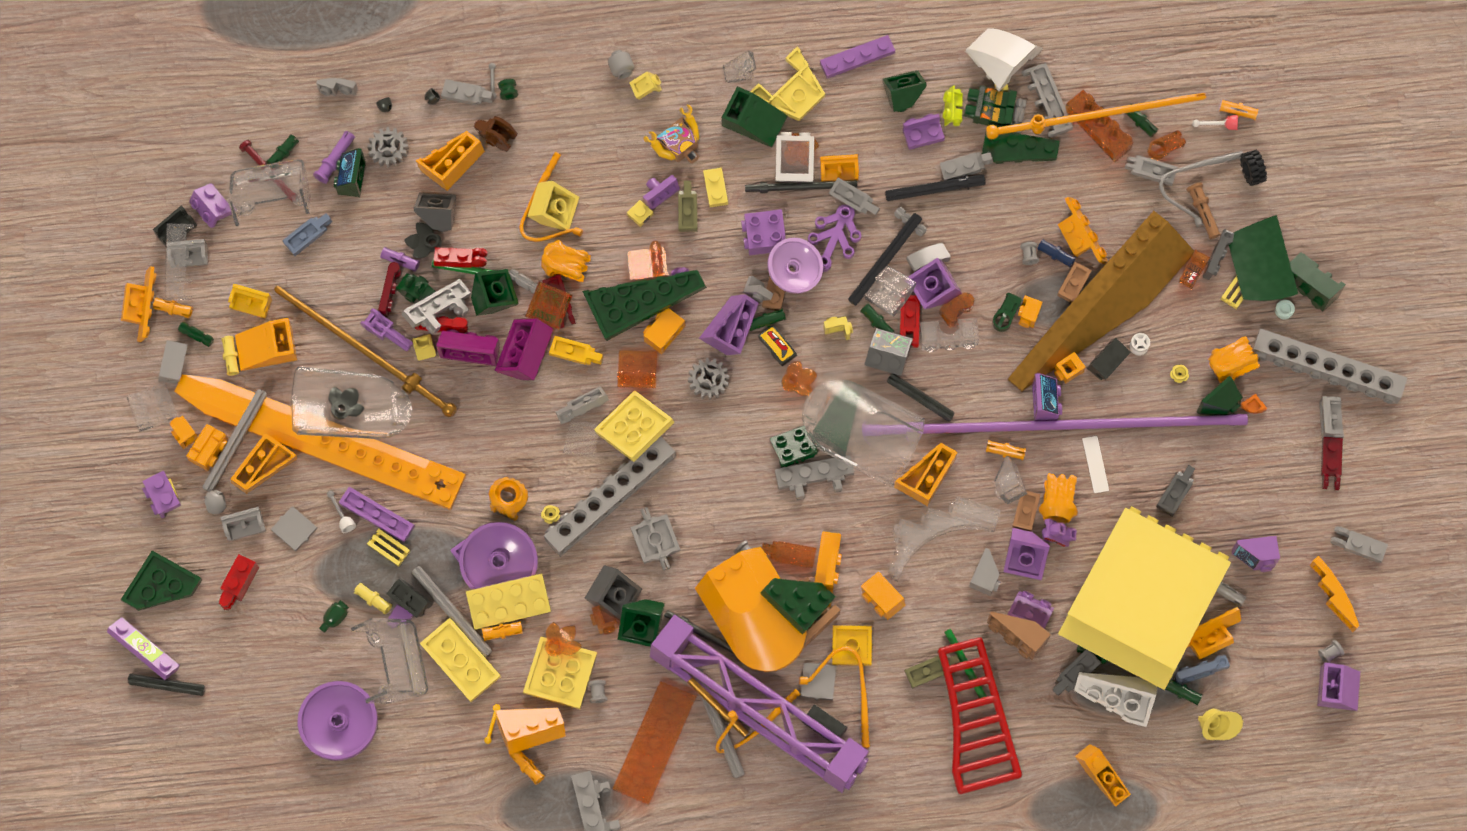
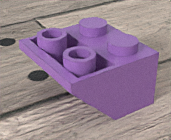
[1317,663,1360,711]

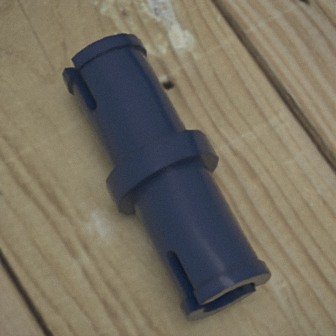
[1037,239,1076,268]

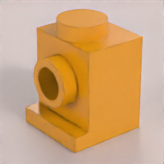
[1018,296,1043,328]
[1054,352,1086,384]
[169,415,198,449]

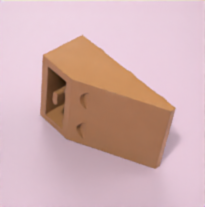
[987,612,1051,660]

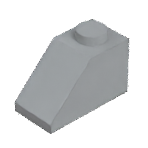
[969,548,1001,596]

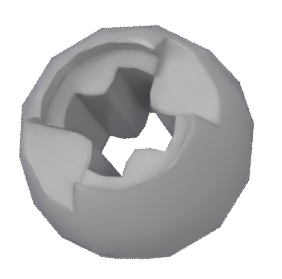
[204,490,226,515]

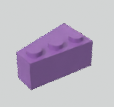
[699,294,758,355]

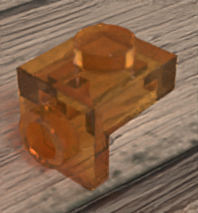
[590,606,618,635]

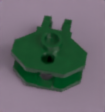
[396,273,436,304]

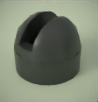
[424,88,441,105]
[376,97,392,113]

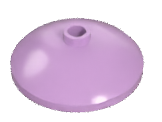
[767,238,823,294]

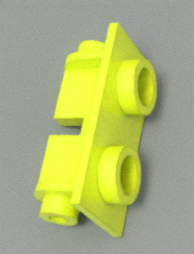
[943,85,963,126]

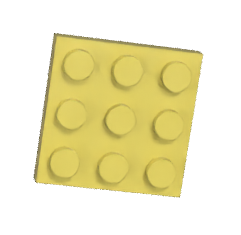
[594,391,674,462]
[523,637,597,710]

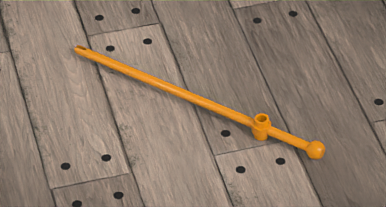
[986,93,1206,139]

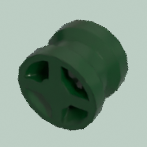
[498,79,518,100]

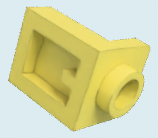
[629,71,662,100]

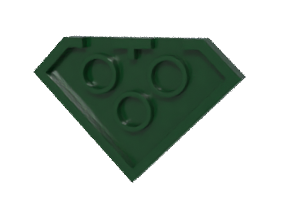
[121,551,202,611]
[760,578,836,634]

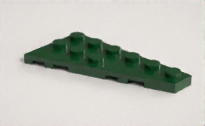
[582,270,707,341]

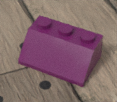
[494,319,553,380]
[436,330,500,366]

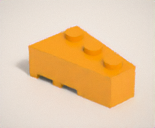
[416,131,485,191]
[230,433,297,494]
[894,443,958,506]

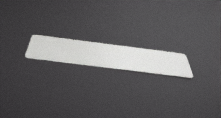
[1082,436,1109,493]

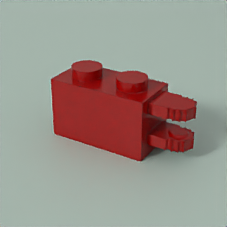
[219,554,259,611]

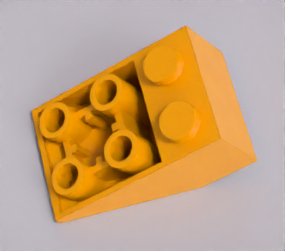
[235,318,297,371]

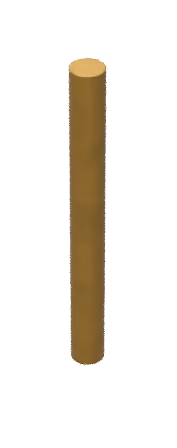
[687,677,749,737]

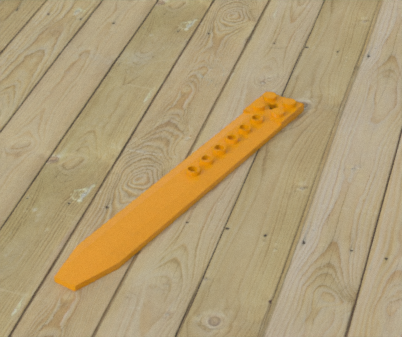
[174,374,466,510]

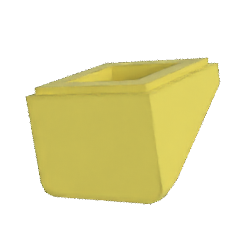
[412,334,436,360]

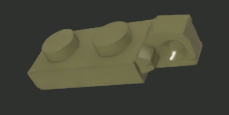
[678,181,698,232]
[904,655,960,689]

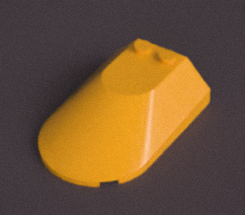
[695,547,807,672]

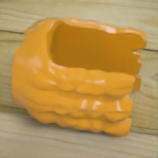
[541,239,591,282]
[1208,336,1260,383]
[1038,473,1078,524]
[489,476,529,521]

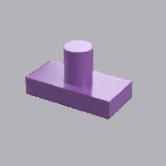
[643,175,680,210]

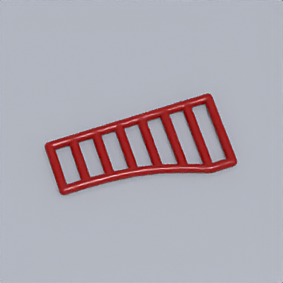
[938,637,1022,794]

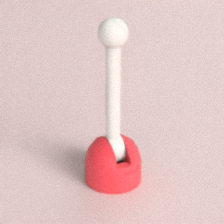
[1192,115,1238,130]

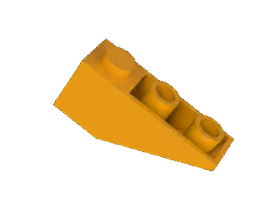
[1075,744,1131,807]

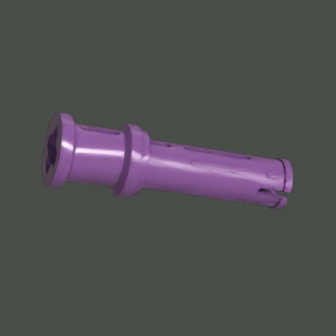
[313,131,355,184]

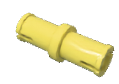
[221,336,239,376]
[354,583,392,615]

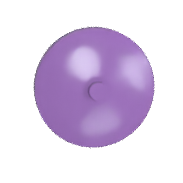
[459,522,538,589]
[298,681,378,761]

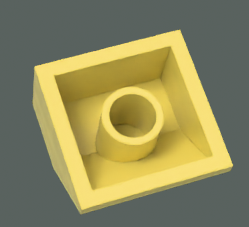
[527,181,579,231]

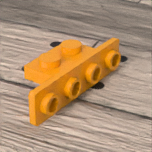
[1058,197,1108,264]
[121,266,156,342]
[815,531,842,608]
[1187,607,1241,660]

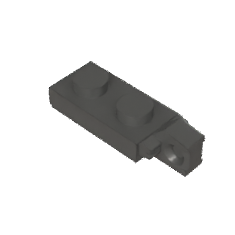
[1203,229,1234,280]
[1156,465,1195,517]
[1052,649,1101,696]

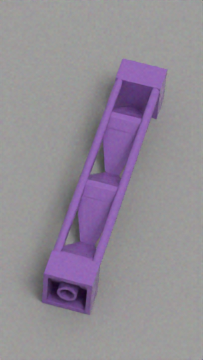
[650,614,869,793]

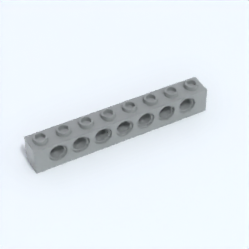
[1252,328,1407,404]
[544,436,676,557]

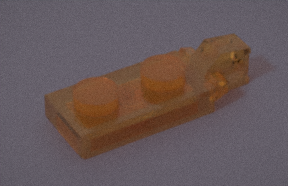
[762,541,816,568]

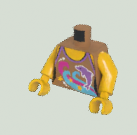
[643,104,700,164]

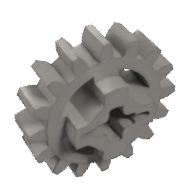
[367,127,409,168]
[688,358,729,400]

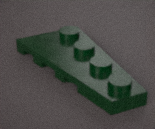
[982,132,1060,164]

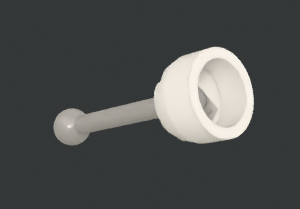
[327,490,356,533]

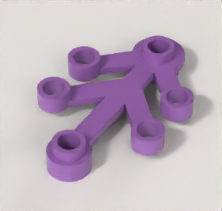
[808,205,861,272]

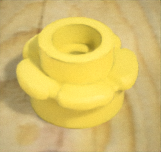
[1170,365,1189,383]
[541,505,560,524]

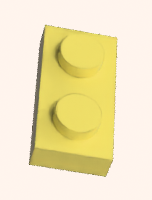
[703,168,728,207]

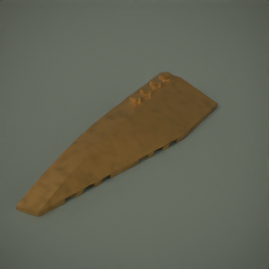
[1007,211,1195,392]

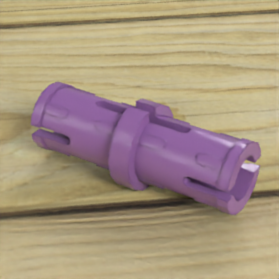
[380,247,420,272]

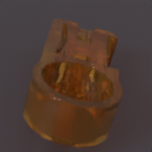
[1147,130,1186,160]

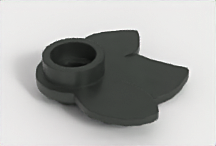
[404,223,442,258]
[328,387,364,420]

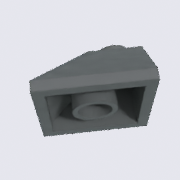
[414,193,456,232]

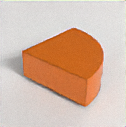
[1240,393,1267,414]

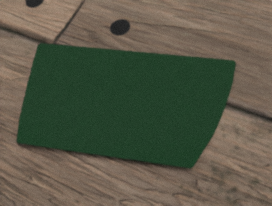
[1229,215,1298,301]

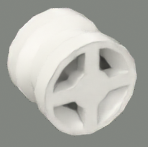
[1129,333,1150,356]

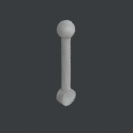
[489,63,496,100]

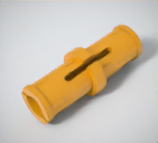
[1219,100,1259,120]
[153,297,193,319]
[986,440,1026,460]
[482,621,523,641]
[510,751,545,785]

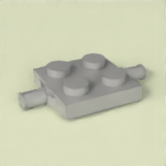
[630,507,680,571]

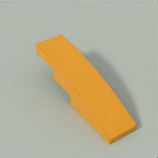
[1310,556,1359,632]

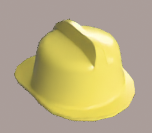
[1198,709,1243,740]

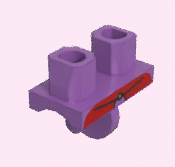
[1042,519,1077,547]

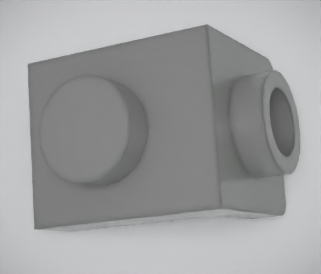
[743,276,773,302]

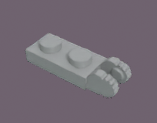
[1330,526,1388,563]

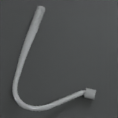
[1159,151,1243,227]

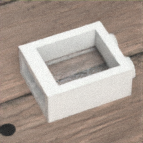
[776,132,814,182]

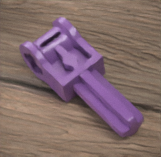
[360,308,413,351]

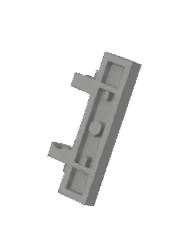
[402,279,471,335]
[775,455,854,500]
[571,771,621,831]

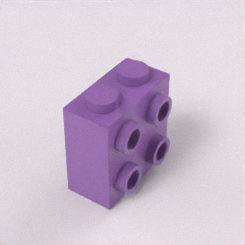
[741,209,786,255]

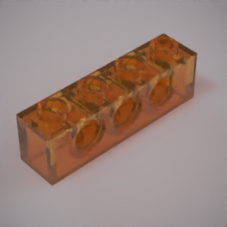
[1065,90,1133,163]

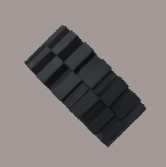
[1240,149,1267,186]

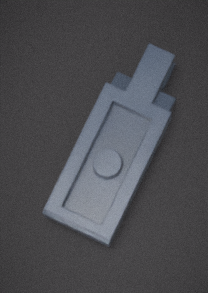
[282,213,332,256]
[1175,655,1230,684]

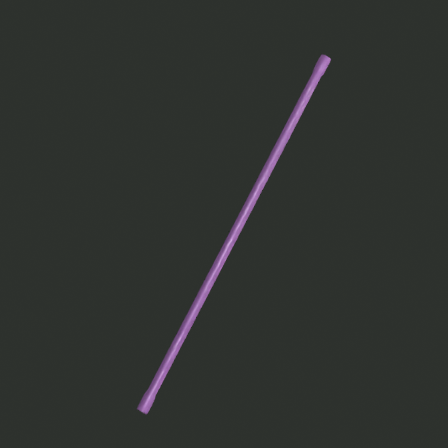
[863,414,1248,437]

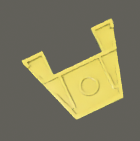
[750,47,825,121]

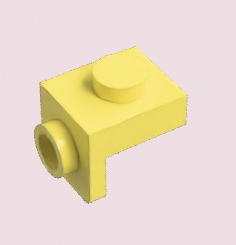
[823,316,853,340]

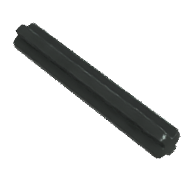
[887,373,955,421]
[128,674,205,696]

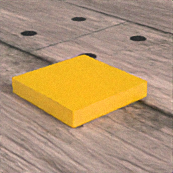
[832,625,872,666]

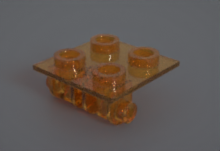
[627,241,668,281]
[617,350,657,388]

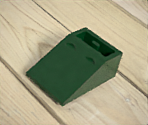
[721,86,788,148]

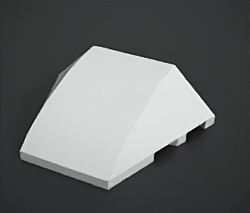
[966,28,1043,92]

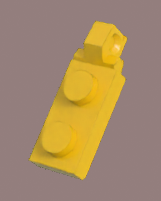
[549,336,603,365]

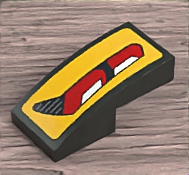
[758,325,797,366]

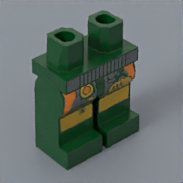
[964,86,1017,127]

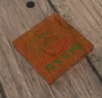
[525,281,573,330]

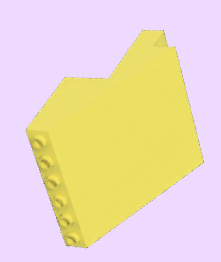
[1058,506,1231,690]

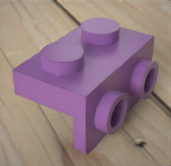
[189,183,233,228]
[142,471,181,518]

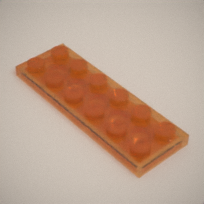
[612,681,697,805]

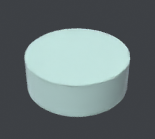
[1275,300,1295,320]

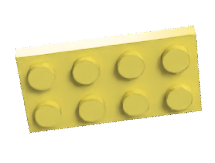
[466,573,551,630]
[420,618,501,702]

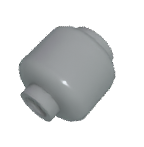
[608,50,634,79]

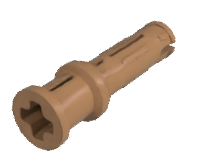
[1186,182,1221,240]

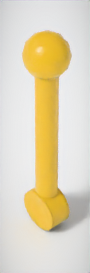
[484,704,501,744]

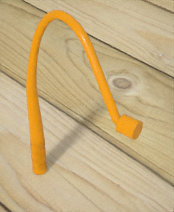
[519,152,583,242]
[799,647,870,748]
[716,688,800,753]

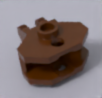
[474,116,518,152]

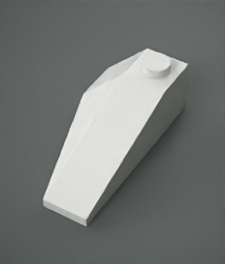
[1074,672,1157,727]

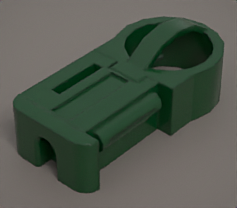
[992,293,1022,332]

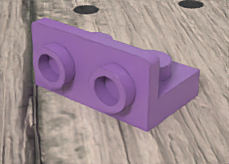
[902,114,945,150]
[1008,591,1054,629]

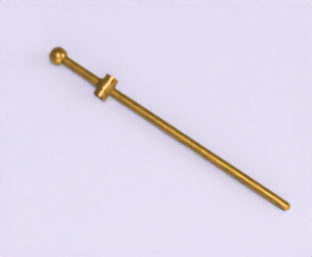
[274,286,457,417]

